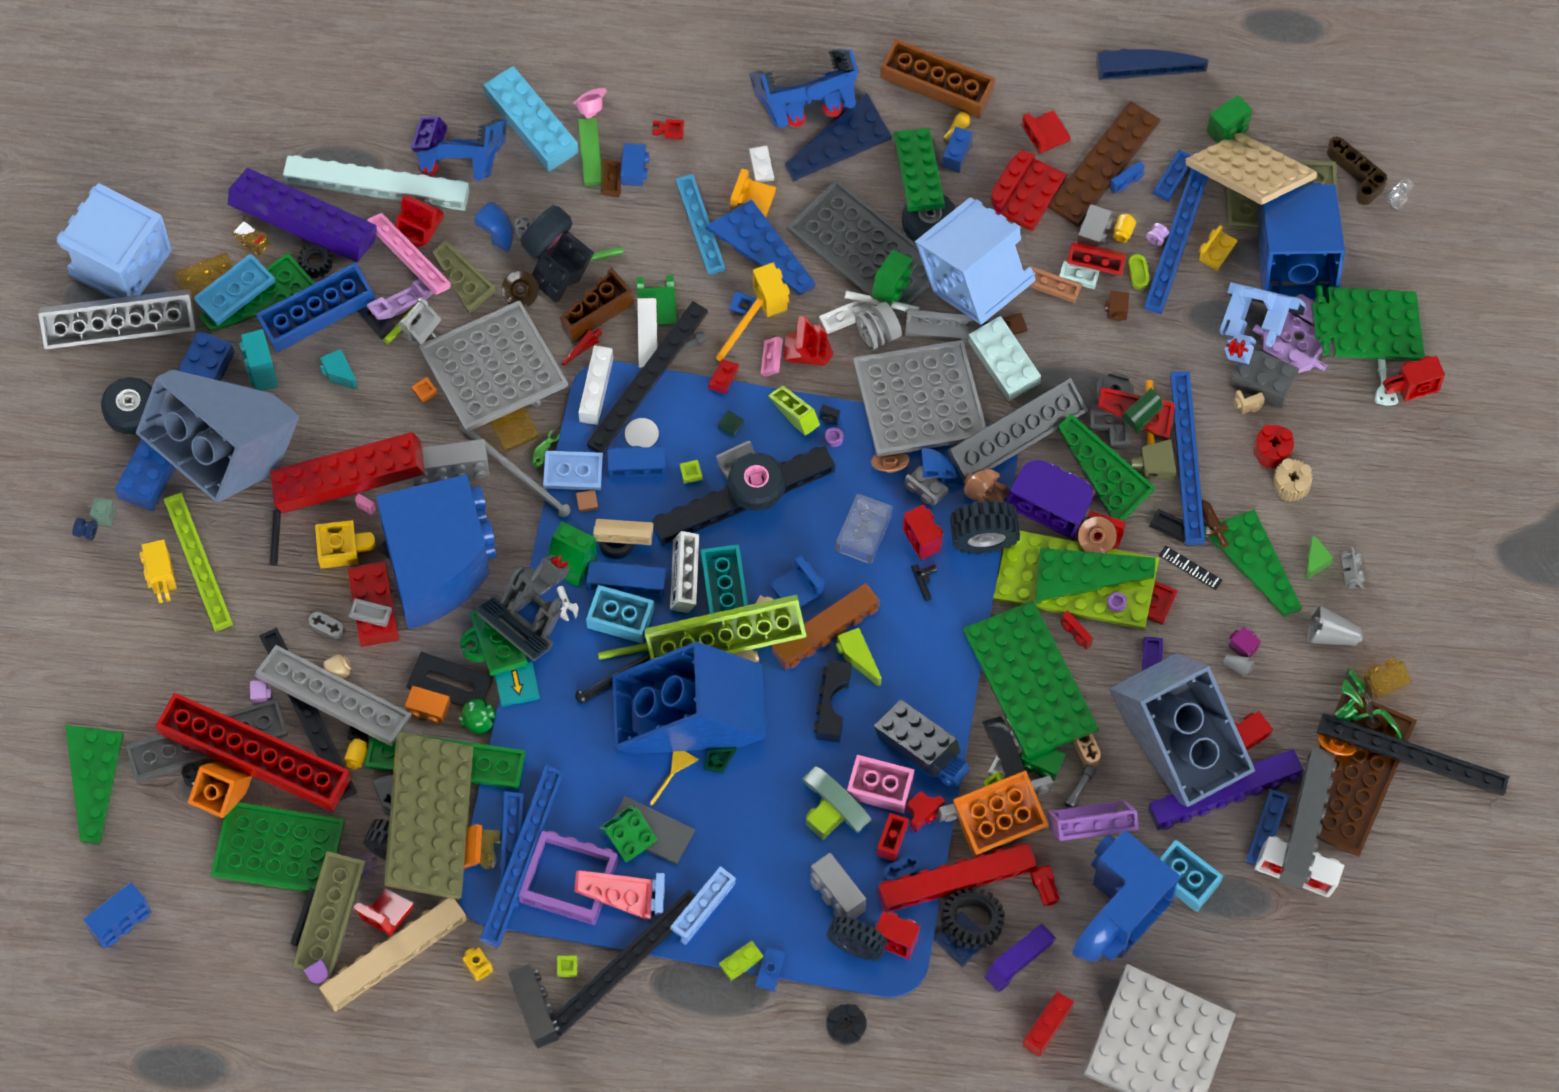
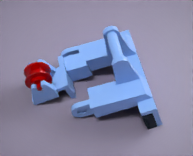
[1220,283,1306,365]

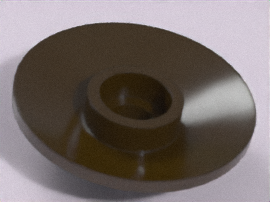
[502,271,539,308]

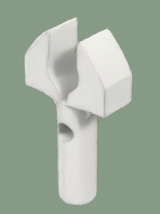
[557,586,579,621]

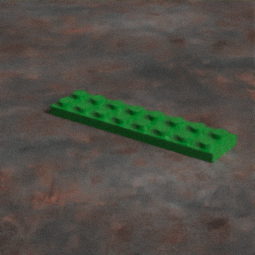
[364,735,526,790]

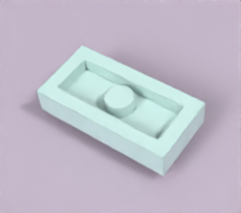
[1059,261,1100,289]

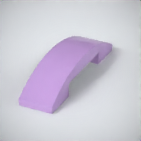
[367,279,434,320]

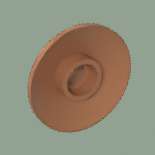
[871,453,909,473]
[1078,517,1117,553]

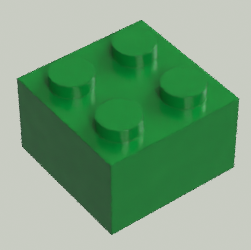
[1206,95,1252,144]
[871,250,913,307]

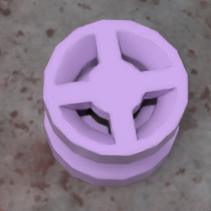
[1146,223,1169,246]

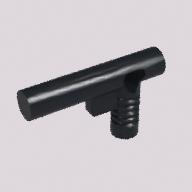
[911,564,937,601]

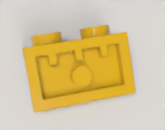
[1199,225,1238,271]

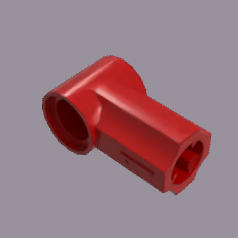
[1030,864,1060,906]

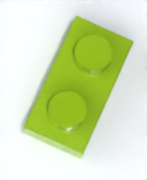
[719,941,764,981]

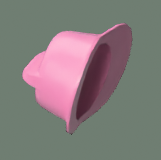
[573,88,607,119]

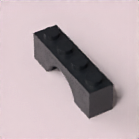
[814,660,852,743]

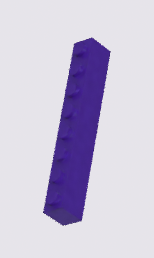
[1148,749,1303,830]

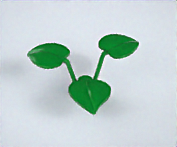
[1334,668,1402,740]

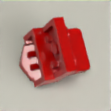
[396,195,444,247]
[784,316,834,366]

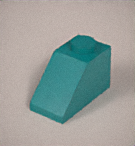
[319,349,358,389]

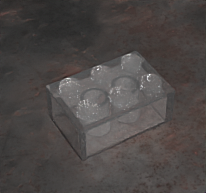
[835,493,893,564]

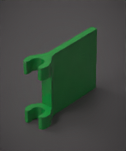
[636,275,677,326]

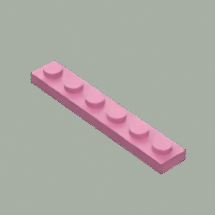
[367,213,451,295]

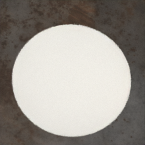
[625,418,659,448]

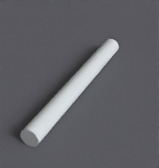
[845,291,919,312]

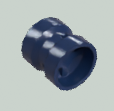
[72,518,98,541]

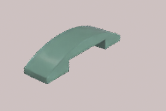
[802,766,871,833]

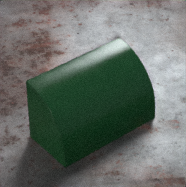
[1121,388,1164,433]

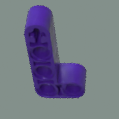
[984,924,1056,992]

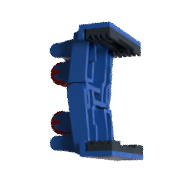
[749,48,859,128]

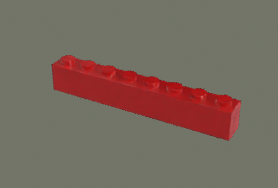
[877,843,1037,913]

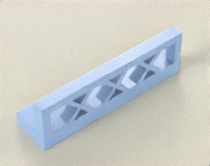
[670,866,736,945]

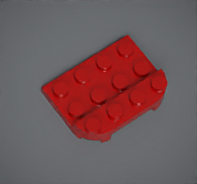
[990,151,1067,232]

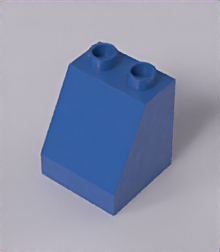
[1258,182,1345,301]

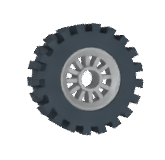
[950,500,1020,555]

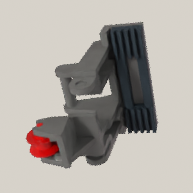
[477,554,570,662]

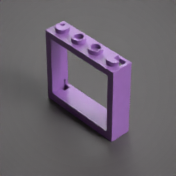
[1047,800,1139,841]
[519,831,618,925]

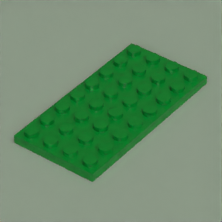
[963,601,1099,760]

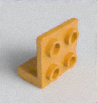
[730,169,776,217]

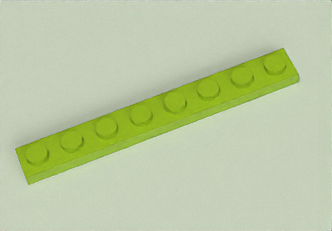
[164,492,233,632]

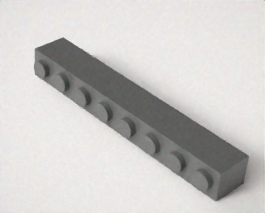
[1278,746,1337,889]

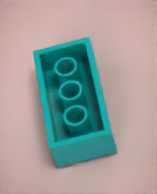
[701,544,748,614]

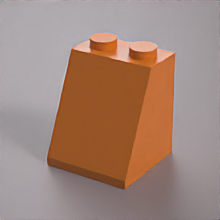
[188,761,252,818]

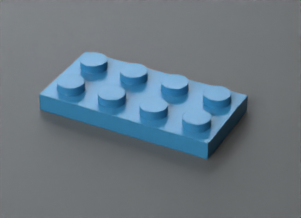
[193,254,276,326]

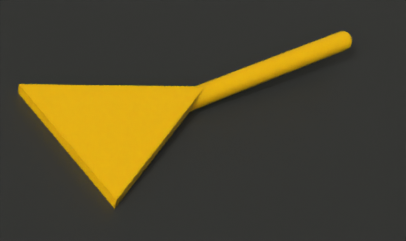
[650,751,699,805]

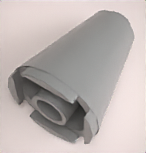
[1307,606,1363,646]

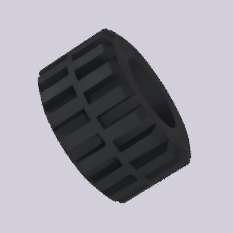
[363,819,389,860]

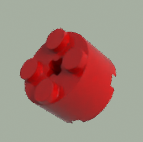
[1253,425,1294,469]

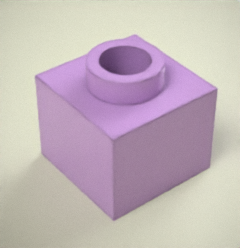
[250,680,272,706]

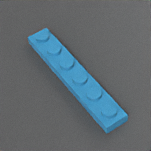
[675,174,726,276]

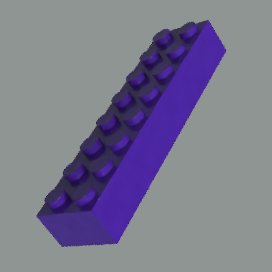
[228,168,377,263]

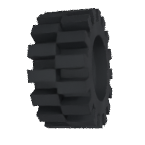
[298,242,333,278]

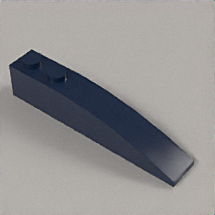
[1096,49,1208,80]

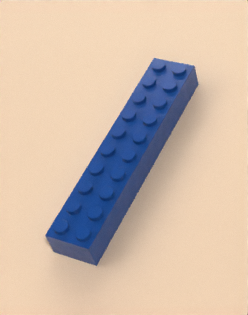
[115,331,235,512]

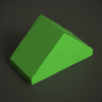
[1305,536,1333,579]

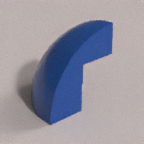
[474,202,514,252]
[920,448,960,485]

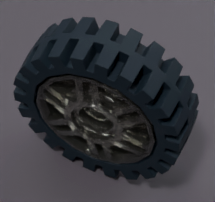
[826,916,888,961]

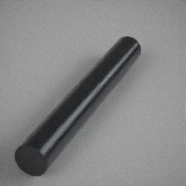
[270,510,281,565]
[290,887,315,947]

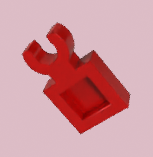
[652,119,684,140]

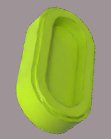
[1128,254,1150,290]

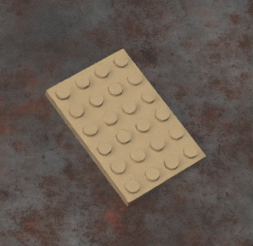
[1186,133,1317,205]

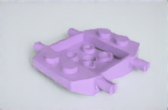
[1253,294,1328,373]

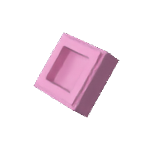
[355,493,376,515]

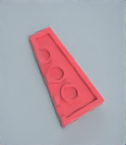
[575,871,652,920]

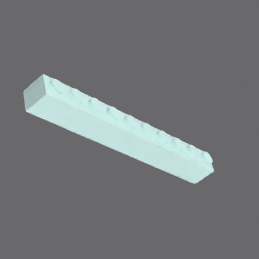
[283,155,469,211]

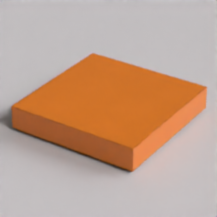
[464,824,482,869]

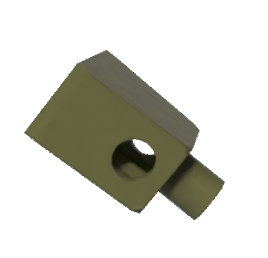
[1131,440,1176,480]

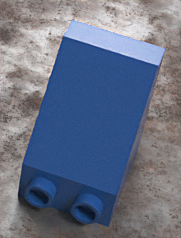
[612,642,767,754]

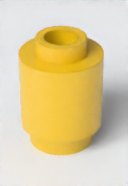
[1113,214,1136,243]
[343,739,368,770]

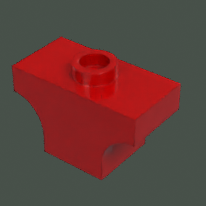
[907,791,945,833]

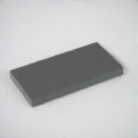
[614,796,695,865]

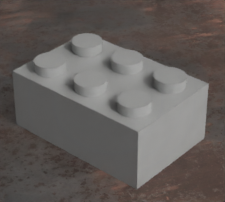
[810,853,866,920]

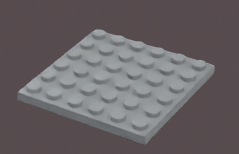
[418,300,568,433]
[853,340,986,457]
[1083,964,1236,1092]

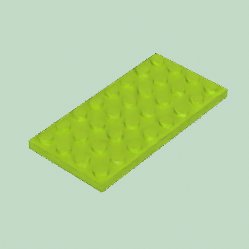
[993,530,1159,630]

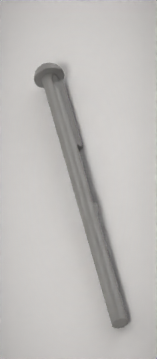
[459,425,570,517]

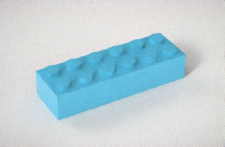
[483,66,578,172]

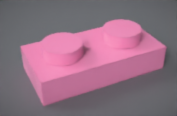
[760,336,783,377]

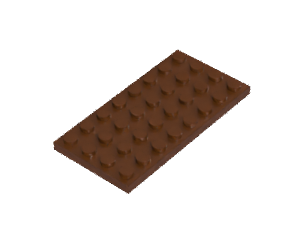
[1286,693,1417,857]

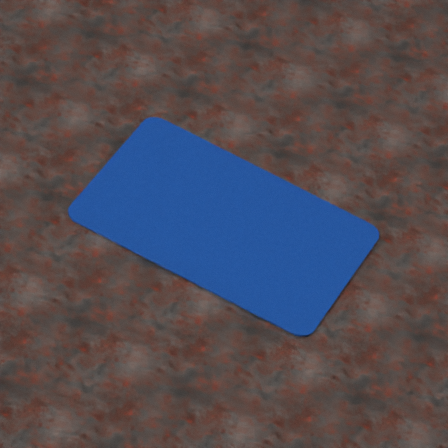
[459,361,1017,998]

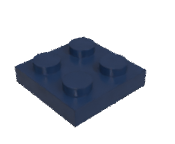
[934,911,982,967]

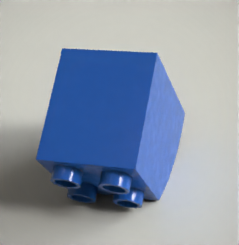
[376,474,497,629]

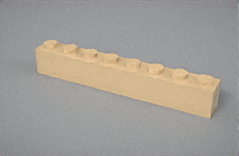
[319,898,467,1012]

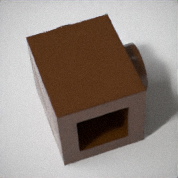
[1105,291,1129,322]

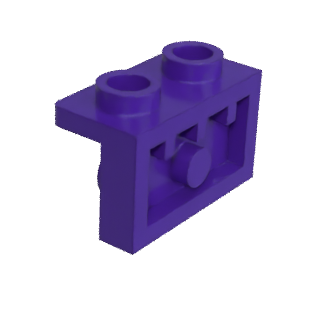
[411,116,447,152]

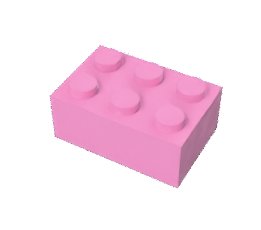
[847,755,914,814]

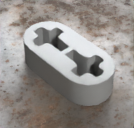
[309,612,344,640]

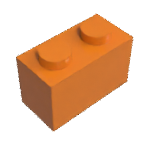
[405,686,451,724]

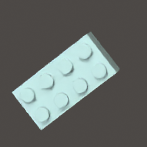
[968,316,1041,402]

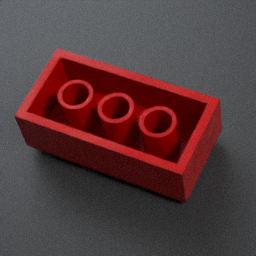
[347,562,399,647]

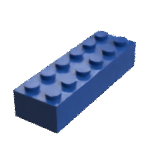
[256,262,376,353]

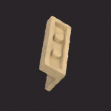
[593,519,653,545]

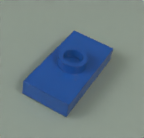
[755,947,786,992]

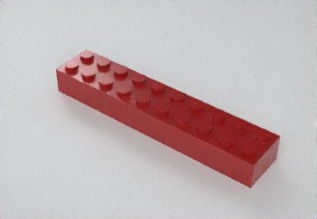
[155,692,351,812]

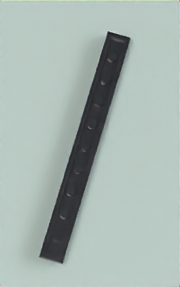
[587,301,708,454]
[259,628,357,801]
[1317,713,1510,796]
[552,889,696,1038]

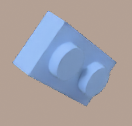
[651,873,665,917]

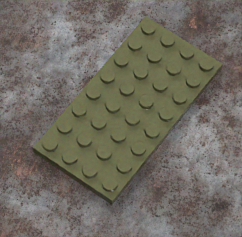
[384,732,473,900]

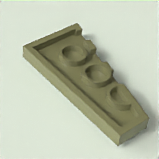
[432,241,496,314]

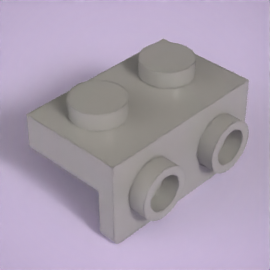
[716,441,755,480]

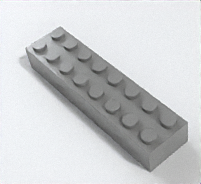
[38,289,196,349]

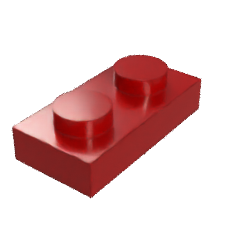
[708,359,739,394]
[1061,610,1093,650]

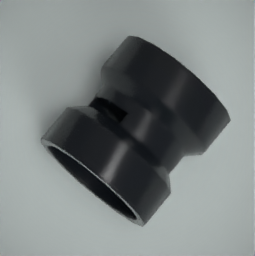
[181,762,200,787]

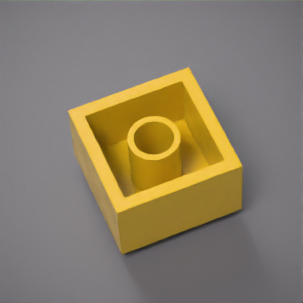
[753,262,790,318]

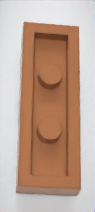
[1028,266,1082,303]

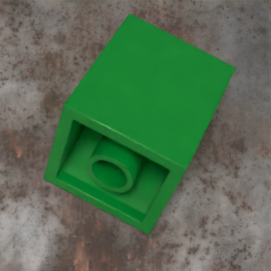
[548,521,597,587]

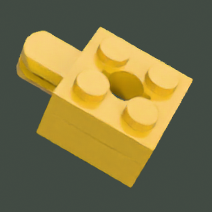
[315,520,376,569]
[139,539,177,604]

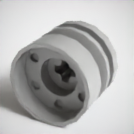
[855,302,902,350]

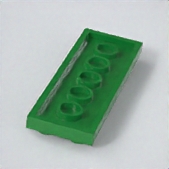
[893,128,945,212]

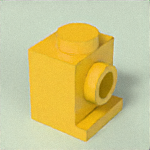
[462,948,493,982]

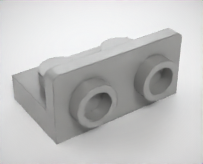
[905,466,949,507]

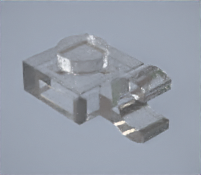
[1385,179,1413,211]

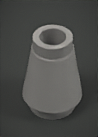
[1224,654,1254,676]

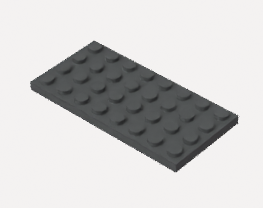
[787,179,931,319]

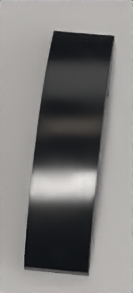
[982,716,1025,779]

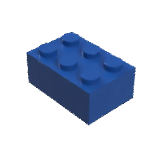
[83,882,151,949]

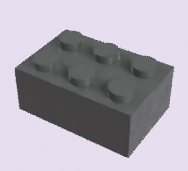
[1230,348,1299,408]

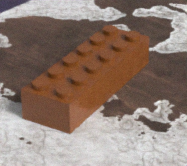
[880,38,996,118]

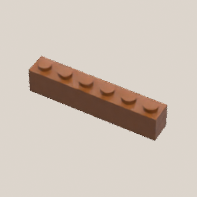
[772,583,880,670]

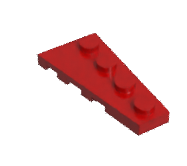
[1097,387,1175,440]

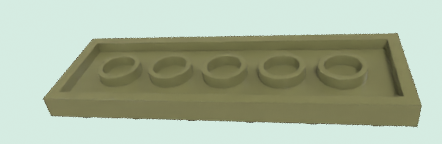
[292,851,366,978]

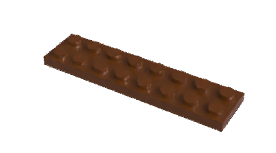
[1048,101,1161,227]

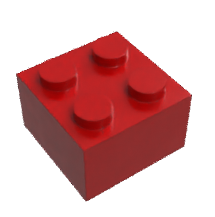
[902,504,943,561]
[875,911,920,960]

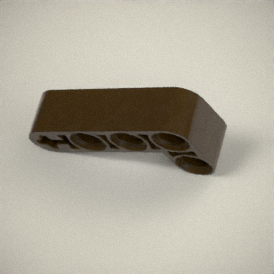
[1327,136,1387,205]

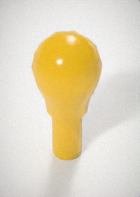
[943,112,970,143]

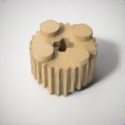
[1272,458,1313,503]

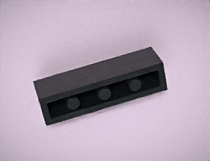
[508,964,561,1048]

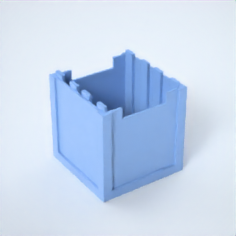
[56,183,172,298]
[915,197,1036,325]

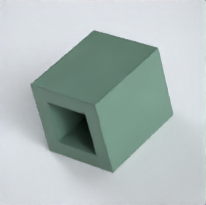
[90,498,116,527]

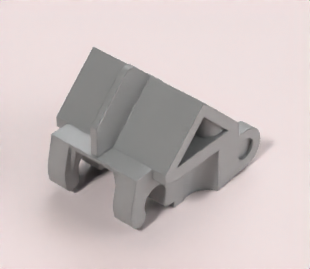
[398,297,441,345]

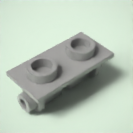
[1341,547,1365,589]

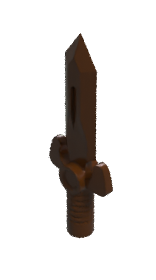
[1201,499,1229,548]

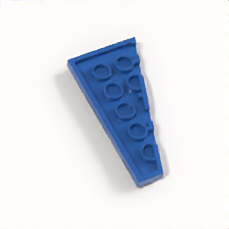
[706,199,816,295]

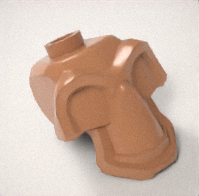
[964,468,1010,503]

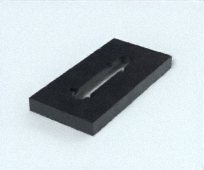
[406,652,494,707]

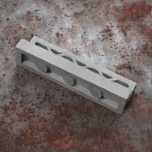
[905,309,981,342]

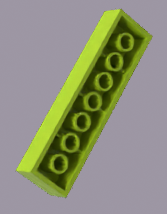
[645,595,807,660]

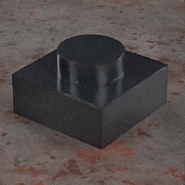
[820,404,840,425]

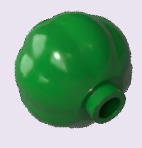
[459,698,496,735]

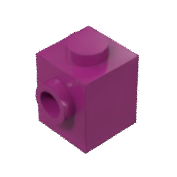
[1229,626,1261,657]

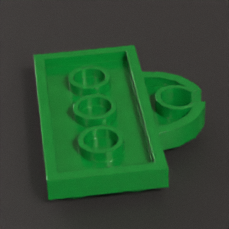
[460,610,528,676]

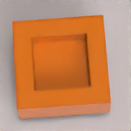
[411,377,438,404]

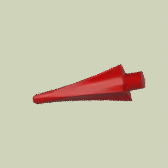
[561,328,602,366]

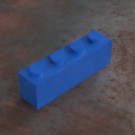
[587,560,666,597]

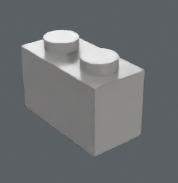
[1077,204,1113,247]

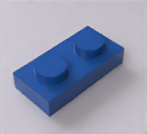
[1110,161,1145,194]

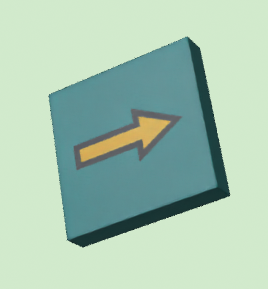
[495,662,540,707]

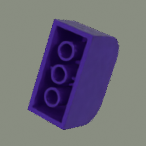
[1006,460,1092,540]

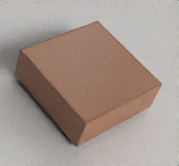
[576,490,598,513]

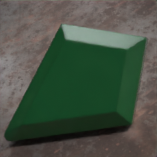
[703,747,737,773]

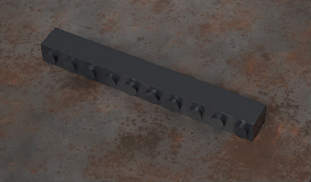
[652,446,835,546]

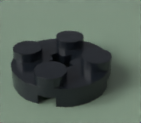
[826,1004,867,1045]

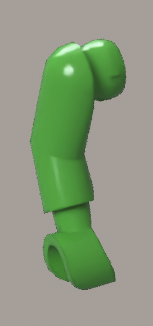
[532,430,559,468]

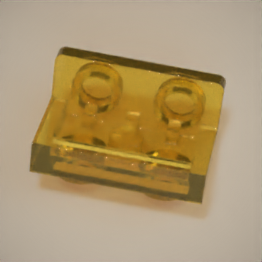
[1363,658,1412,698]

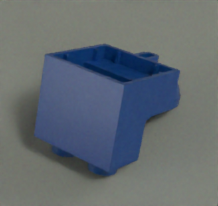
[1072,830,1181,962]

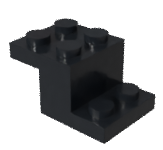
[531,231,595,302]

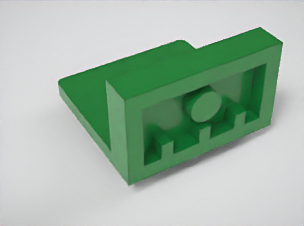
[599,805,657,862]

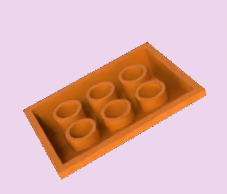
[953,770,1049,857]

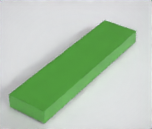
[578,117,601,186]

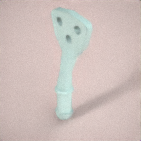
[1374,359,1398,406]

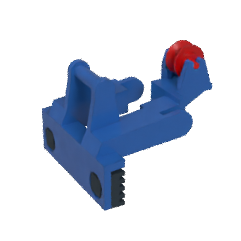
[417,118,507,181]

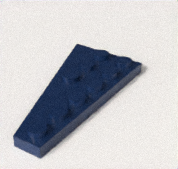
[785,93,892,181]

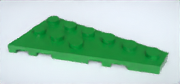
[198,252,315,332]
[1058,414,1156,521]
[1204,509,1302,617]
[1035,548,1156,604]
[65,725,124,845]

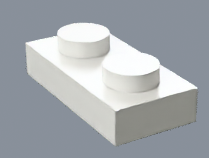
[749,146,774,183]

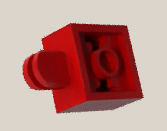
[1383,355,1445,402]

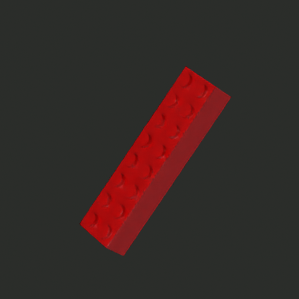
[270,432,425,513]

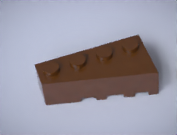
[560,267,635,342]

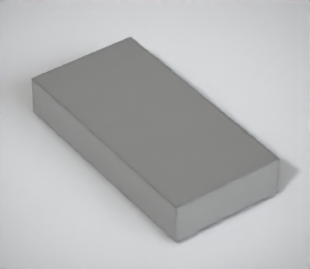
[349,598,392,627]

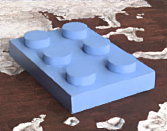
[543,451,603,491]

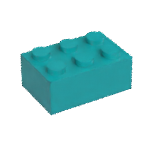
[239,329,279,391]

